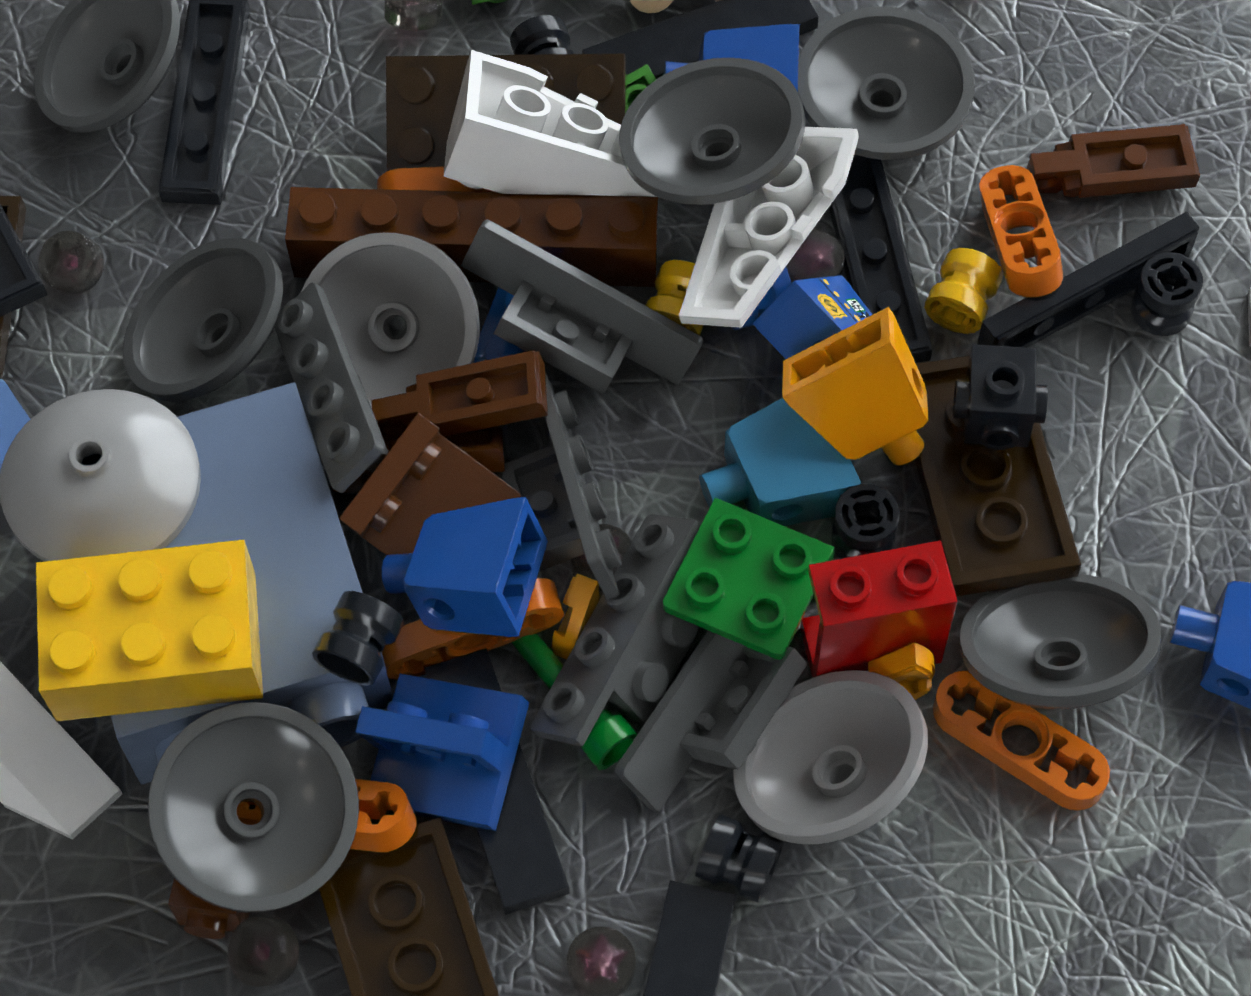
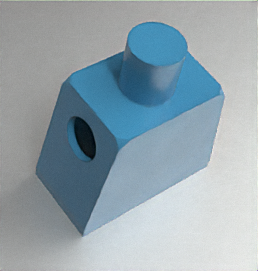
[699,398,862,526]

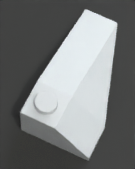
[443,50,657,197]
[679,127,859,328]
[0,661,123,840]

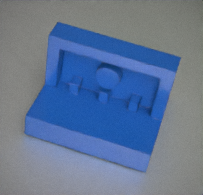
[355,673,530,831]

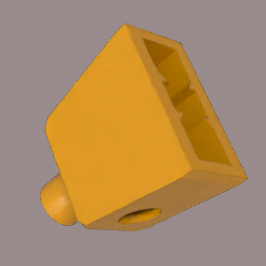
[782,307,929,465]

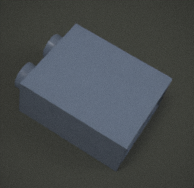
[81,382,393,785]

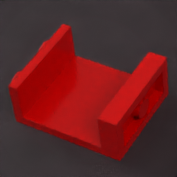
[800,540,958,678]

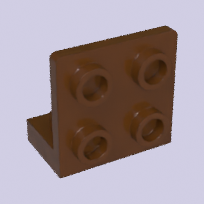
[339,412,521,556]

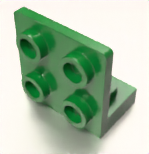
[663,497,835,660]

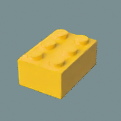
[36,540,263,722]

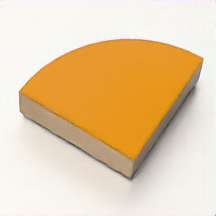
[552,573,599,659]
[868,643,935,700]

